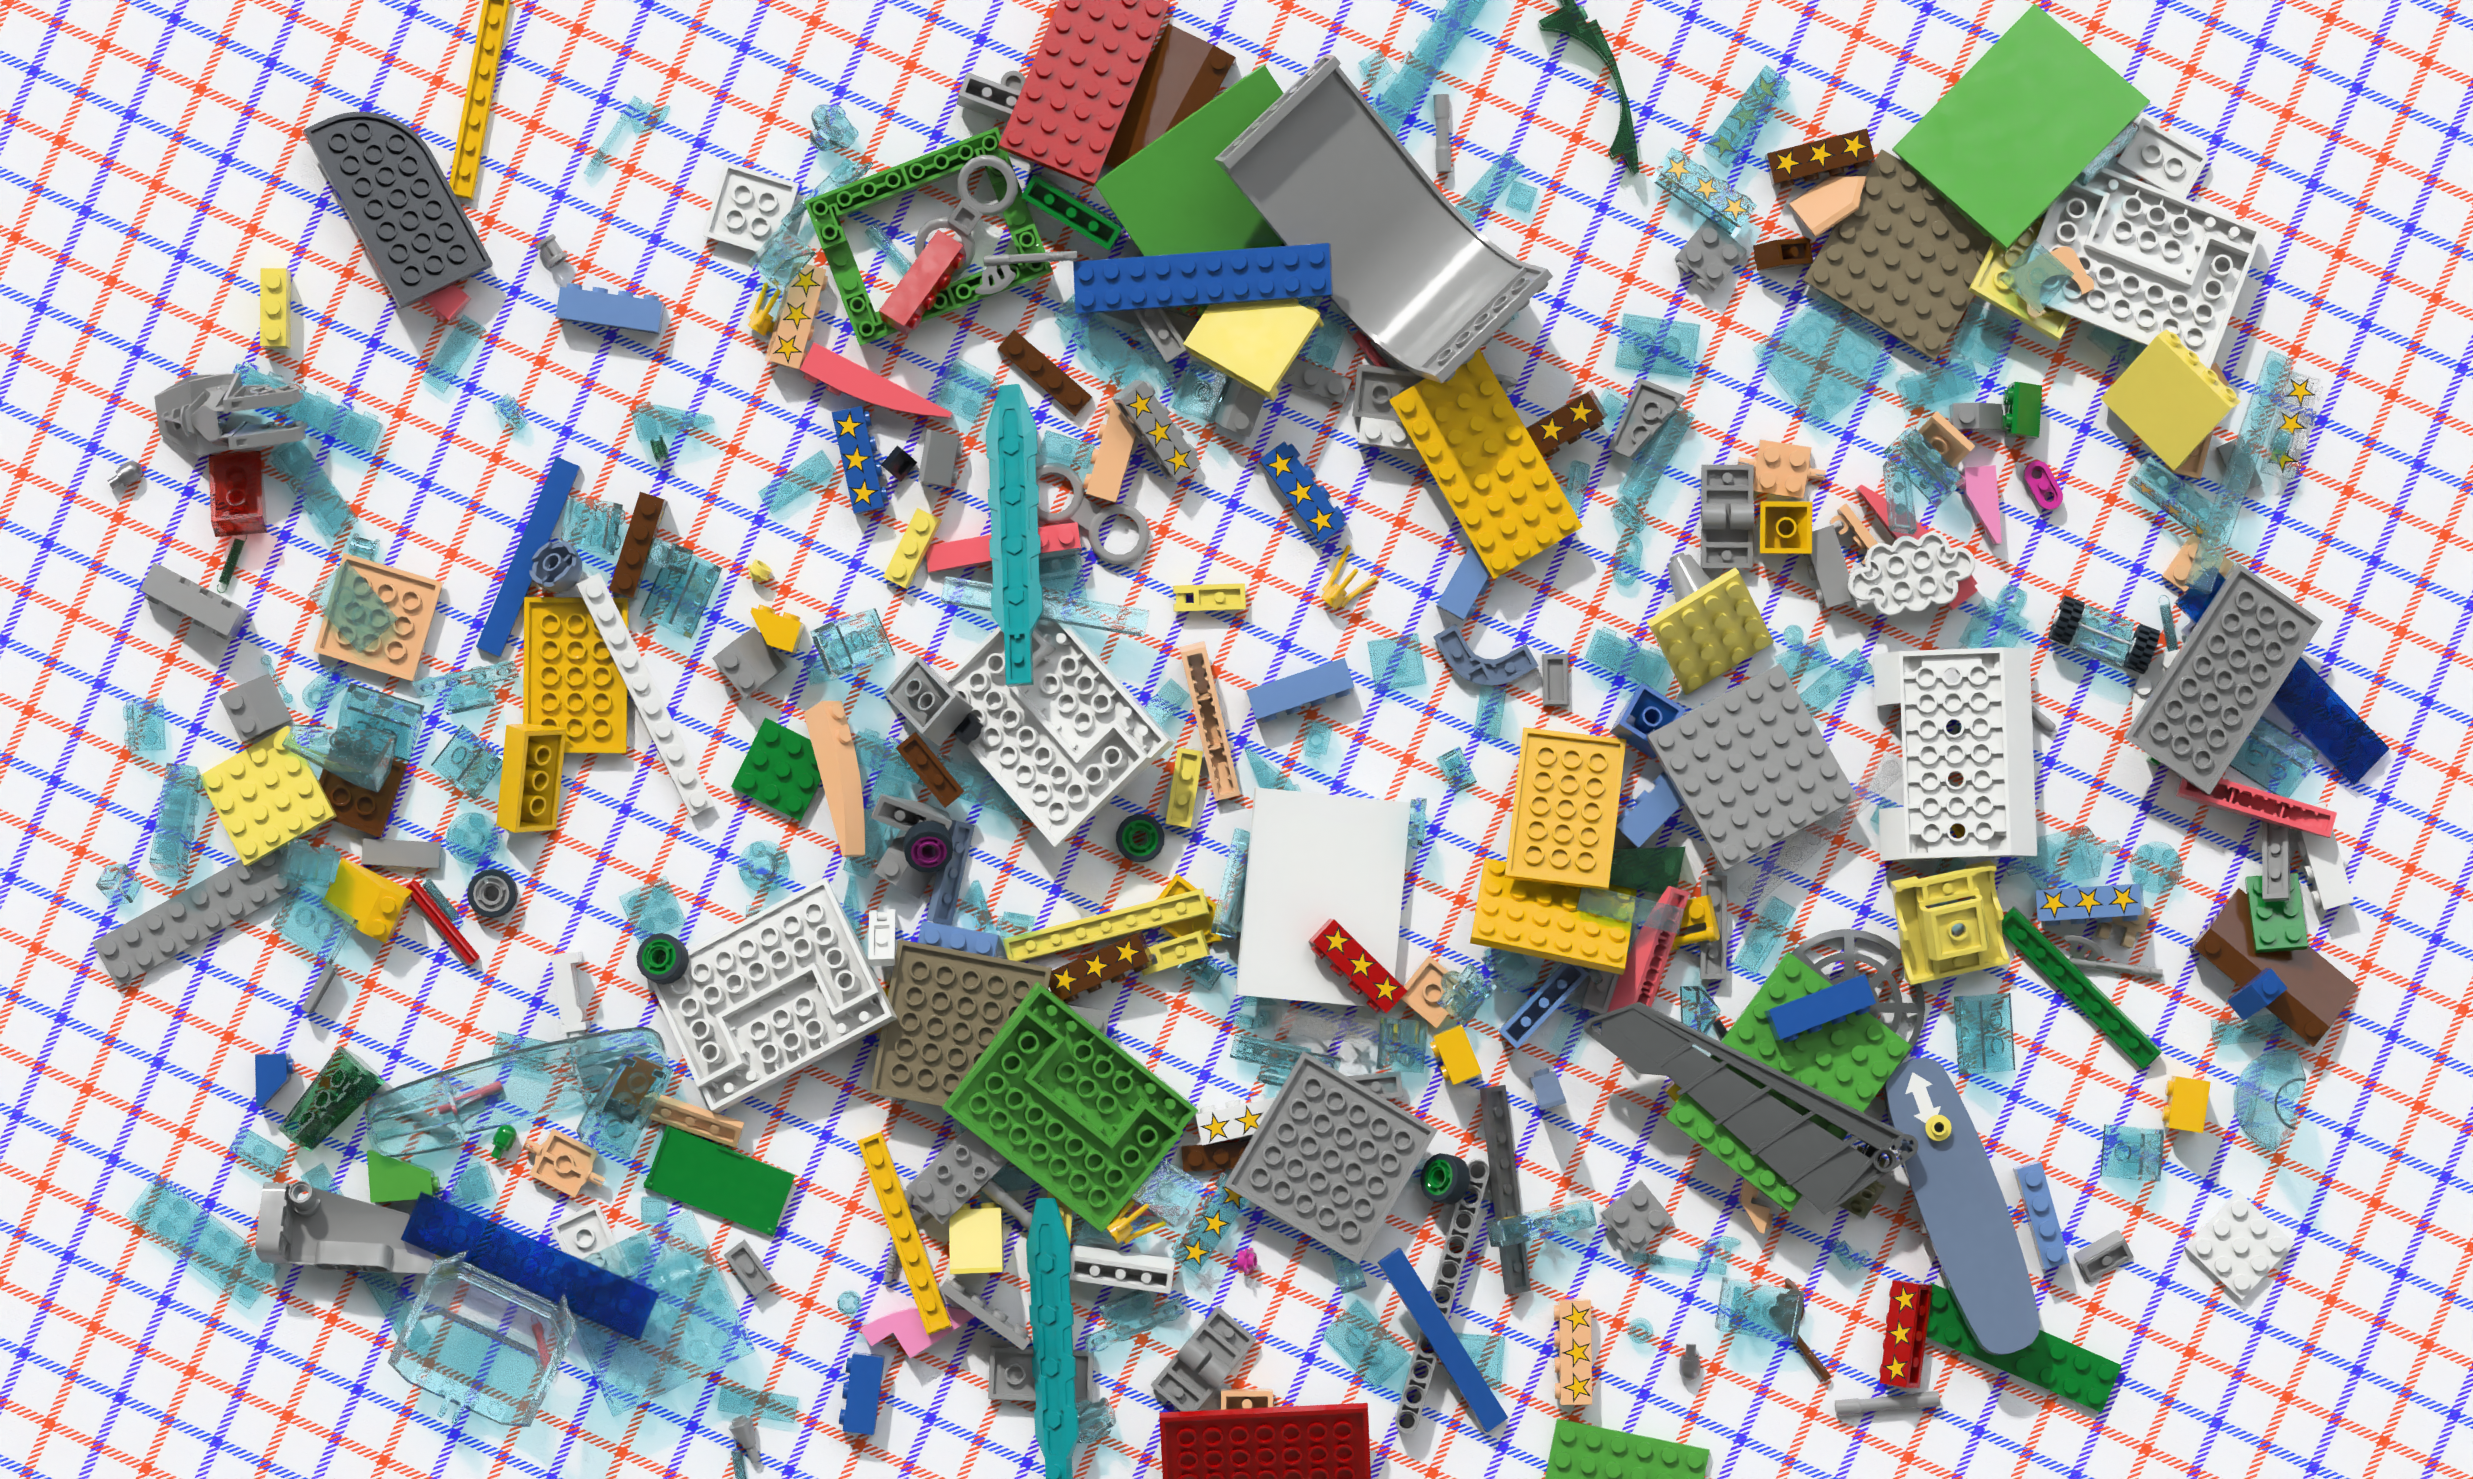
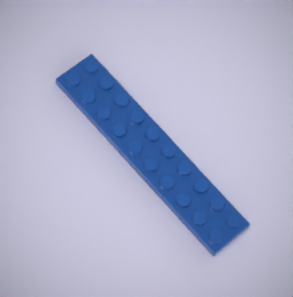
[1073,243,1333,314]

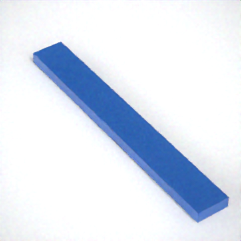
[476,457,581,657]
[1377,1248,1508,1433]

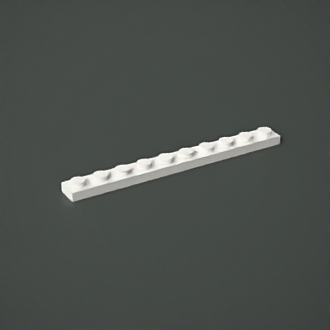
[576,573,714,817]

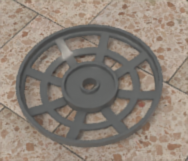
[1791,929,1925,1065]

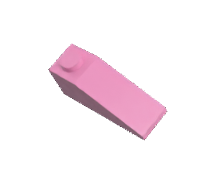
[1958,465,2002,544]

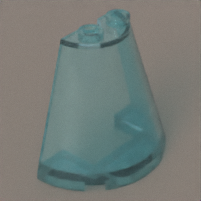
[2233,1049,2306,1152]

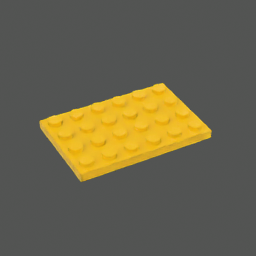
[523,597,629,753]
[1505,727,1626,890]
[1470,858,1637,975]

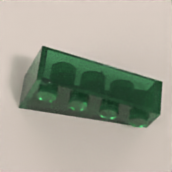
[1609,846,1686,895]
[278,1045,386,1152]

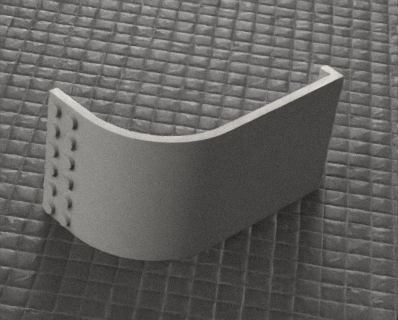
[1214,54,1553,383]

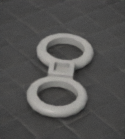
[915,155,1018,277]
[1036,463,1150,565]

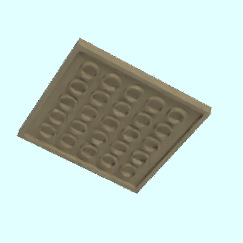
[1802,149,1993,361]
[870,939,1052,1106]

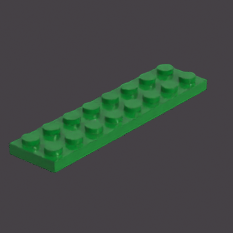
[1926,1282,2122,1413]

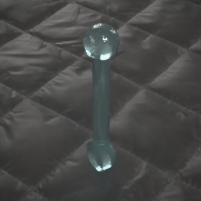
[260,655,293,703]

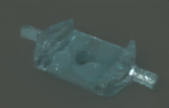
[2006,826,2121,890]

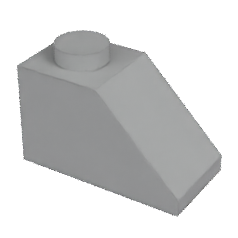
[1949,403,2002,431]

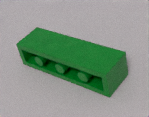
[1021,173,1125,250]

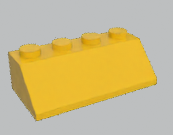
[496,724,567,833]

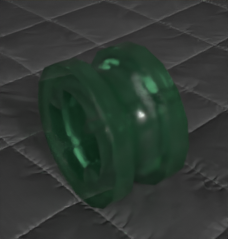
[650,436,669,462]

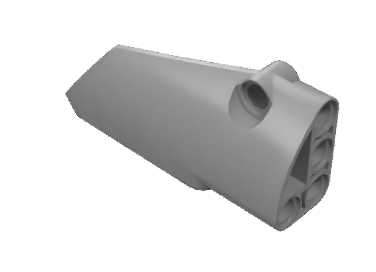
[255,1181,439,1275]

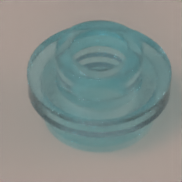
[1627,1317,1653,1344]

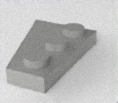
[1608,378,1687,459]

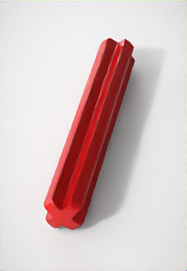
[406,881,480,966]

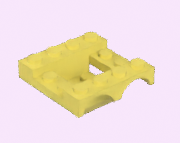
[1891,860,2010,985]

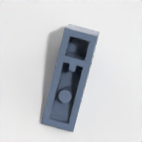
[1529,1068,1566,1110]

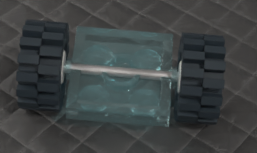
[2048,595,2160,674]

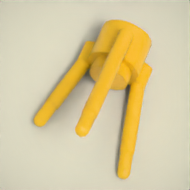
[748,283,783,336]
[1321,545,1378,610]
[1106,1186,1166,1244]

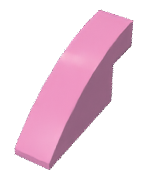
[860,1305,975,1358]

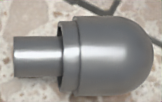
[107,461,143,489]
[1679,1344,1701,1380]

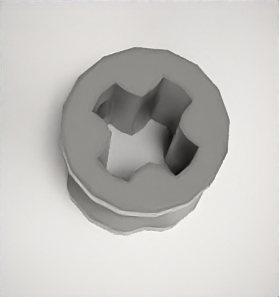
[535,234,568,268]

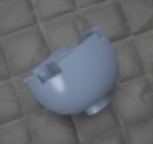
[529,540,582,593]

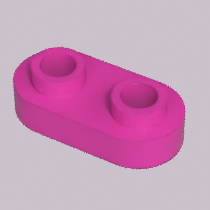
[2024,461,2063,510]

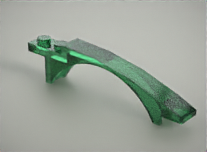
[1537,0,1639,177]

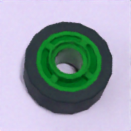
[1116,814,1165,862]
[636,933,689,985]
[1420,1153,1470,1205]

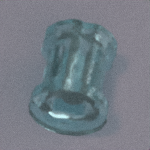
[348,533,380,562]
[837,1290,862,1315]

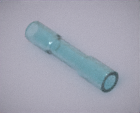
[865,223,913,276]

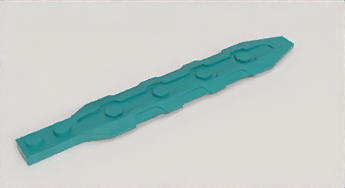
[986,384,1043,687]
[1026,1198,1079,1479]

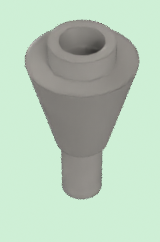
[728,1415,761,1463]

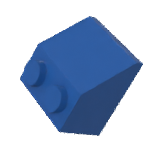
[1610,682,1686,759]

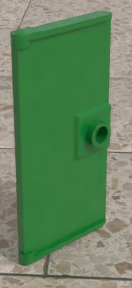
[643,1126,796,1237]

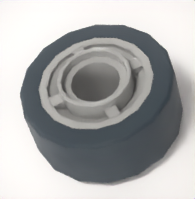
[467,869,518,918]

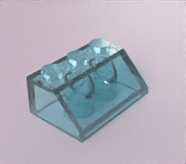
[1614,313,1701,378]
[639,545,723,639]
[335,683,425,762]
[2229,716,2319,798]
[1954,993,2015,1074]
[1320,1298,1412,1390]

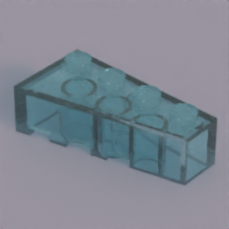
[149,763,204,879]

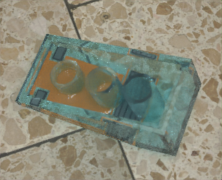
[576,1050,673,1160]

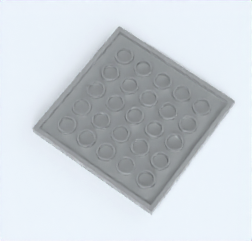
[1646,663,1858,872]
[1224,1051,1438,1265]

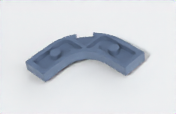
[1433,624,1538,686]

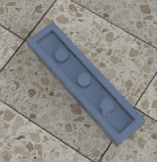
[926,820,975,926]

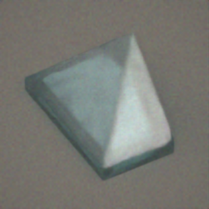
[1680,986,1721,1035]

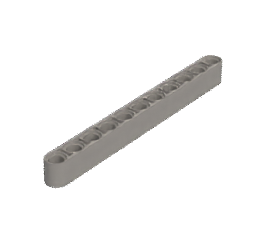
[1395,1159,1490,1433]

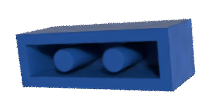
[839,1352,885,1435]

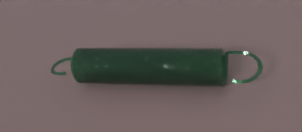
[217,530,248,593]

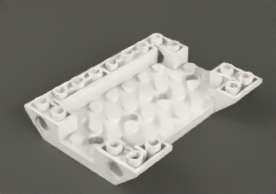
[1873,647,2037,861]

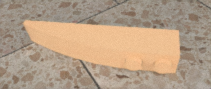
[1179,641,1240,801]
[804,701,865,857]

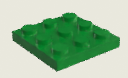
[731,717,821,821]

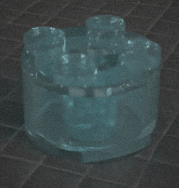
[446,812,502,864]

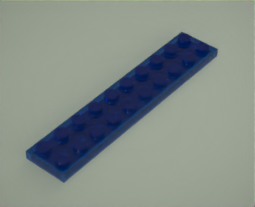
[2175,566,2390,785]
[401,1191,660,1341]

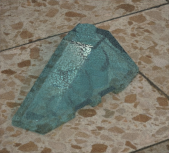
[282,724,398,792]

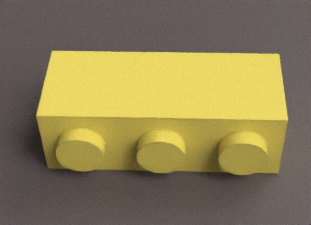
[260,268,291,349]

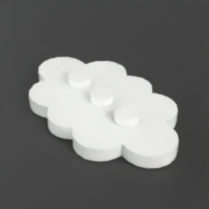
[1848,532,1976,616]

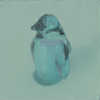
[1076,1397,1116,1443]

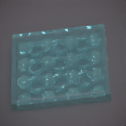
[1752,294,1897,430]

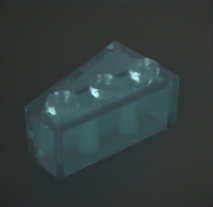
[1039,548,1088,602]

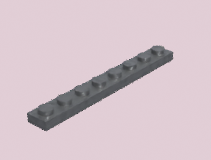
[1479,1085,1531,1294]

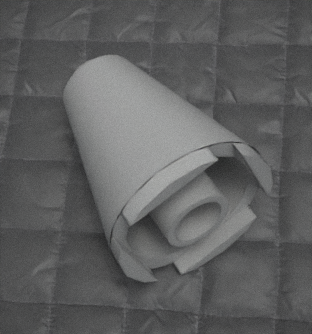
[1667,553,1712,603]

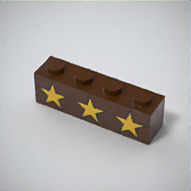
[1765,128,1875,189]
[1526,389,1608,458]
[609,492,667,599]
[1049,931,1154,1004]

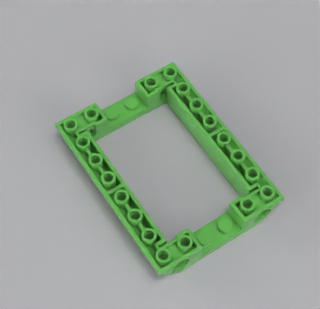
[804,127,1053,346]

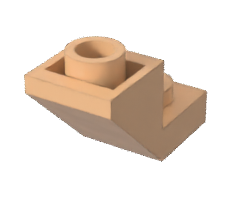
[1738,1179,1773,1234]

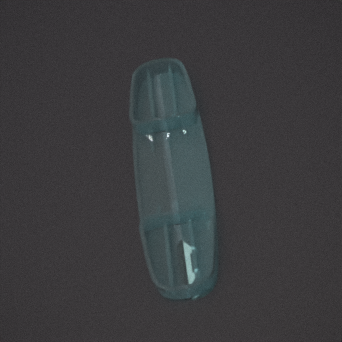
[365,1026,670,1158]

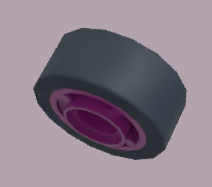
[903,821,953,873]

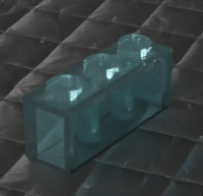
[1895,356,1981,412]
[1883,425,1966,508]
[1584,626,1667,689]

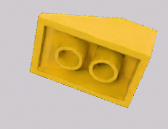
[322,858,413,943]

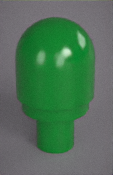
[490,1124,517,1160]

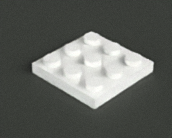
[703,161,800,259]
[2184,1190,2295,1300]

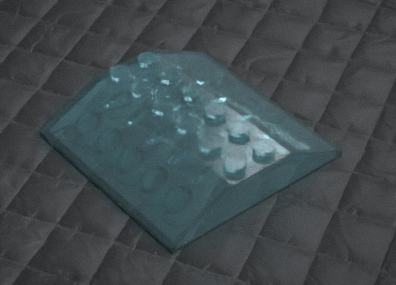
[549,1209,755,1417]

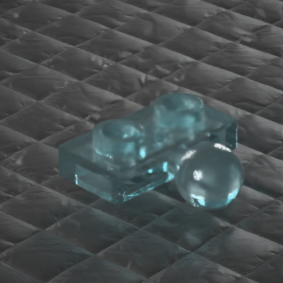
[1774,625,1832,679]

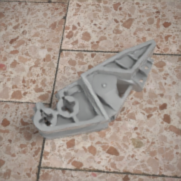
[154,373,308,456]

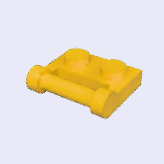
[1670,895,1720,951]

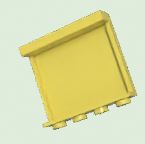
[1183,299,1324,401]
[2100,329,2241,471]

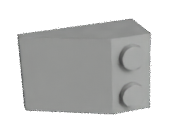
[883,655,973,747]

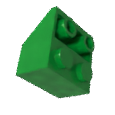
[2001,382,2042,439]

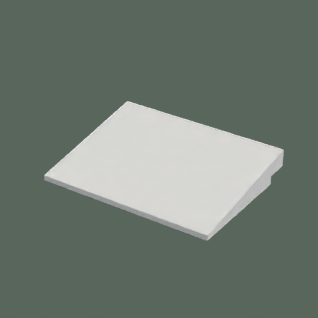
[2015,163,2263,369]
[945,595,1175,848]
[1235,787,1411,1007]
[650,877,898,1113]

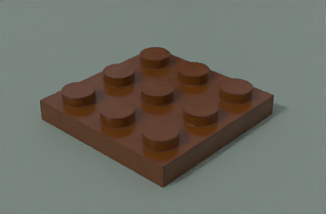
[319,739,408,838]

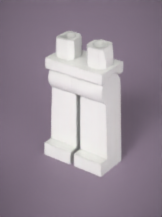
[551,950,591,1046]

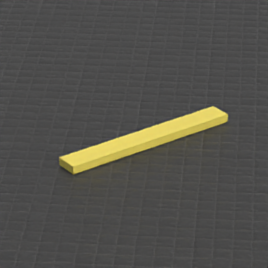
[1003,888,1210,961]

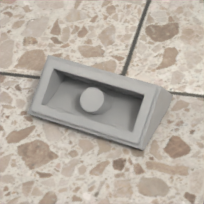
[2074,1230,2134,1282]

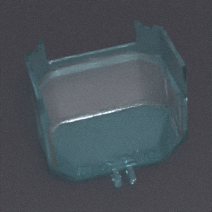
[387,1250,578,1427]

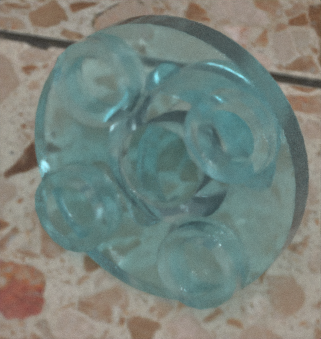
[809,104,859,151]
[738,840,790,892]

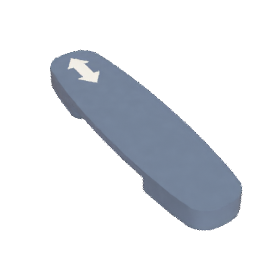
[1882,1057,2040,1356]

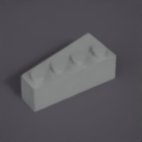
[140,563,249,640]

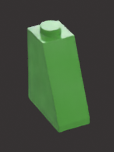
[367,1149,440,1203]

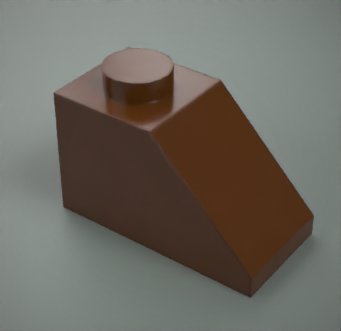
[1753,238,1813,271]

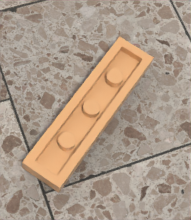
[638,1090,744,1148]

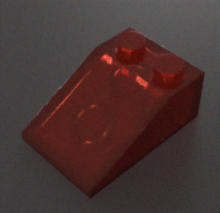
[209,450,267,537]

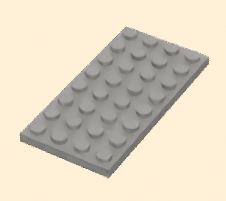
[2123,563,2323,795]

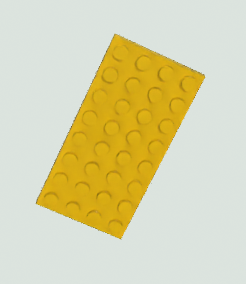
[1389,348,1583,579]

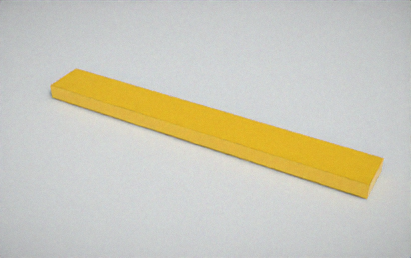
[449,0,511,200]
[857,1132,952,1336]

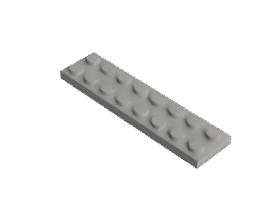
[92,849,300,987]

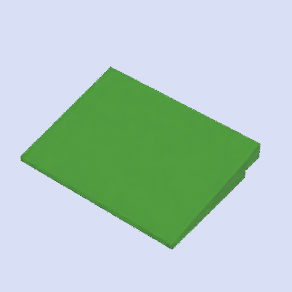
[1892,3,2150,252]
[1095,64,1284,313]
[942,981,1198,1233]

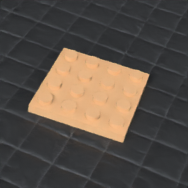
[313,553,444,682]

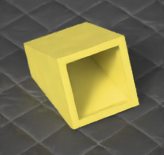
[949,1202,1004,1274]

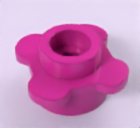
[1237,1248,1257,1274]

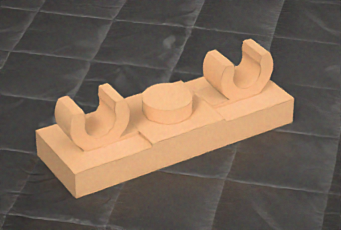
[1829,503,1878,565]

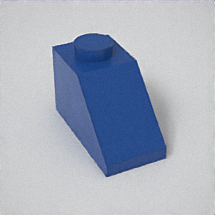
[2227,968,2288,1021]
[255,1053,295,1106]

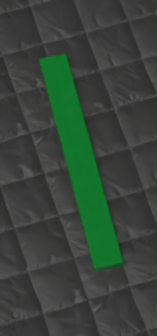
[2002,906,2162,1070]

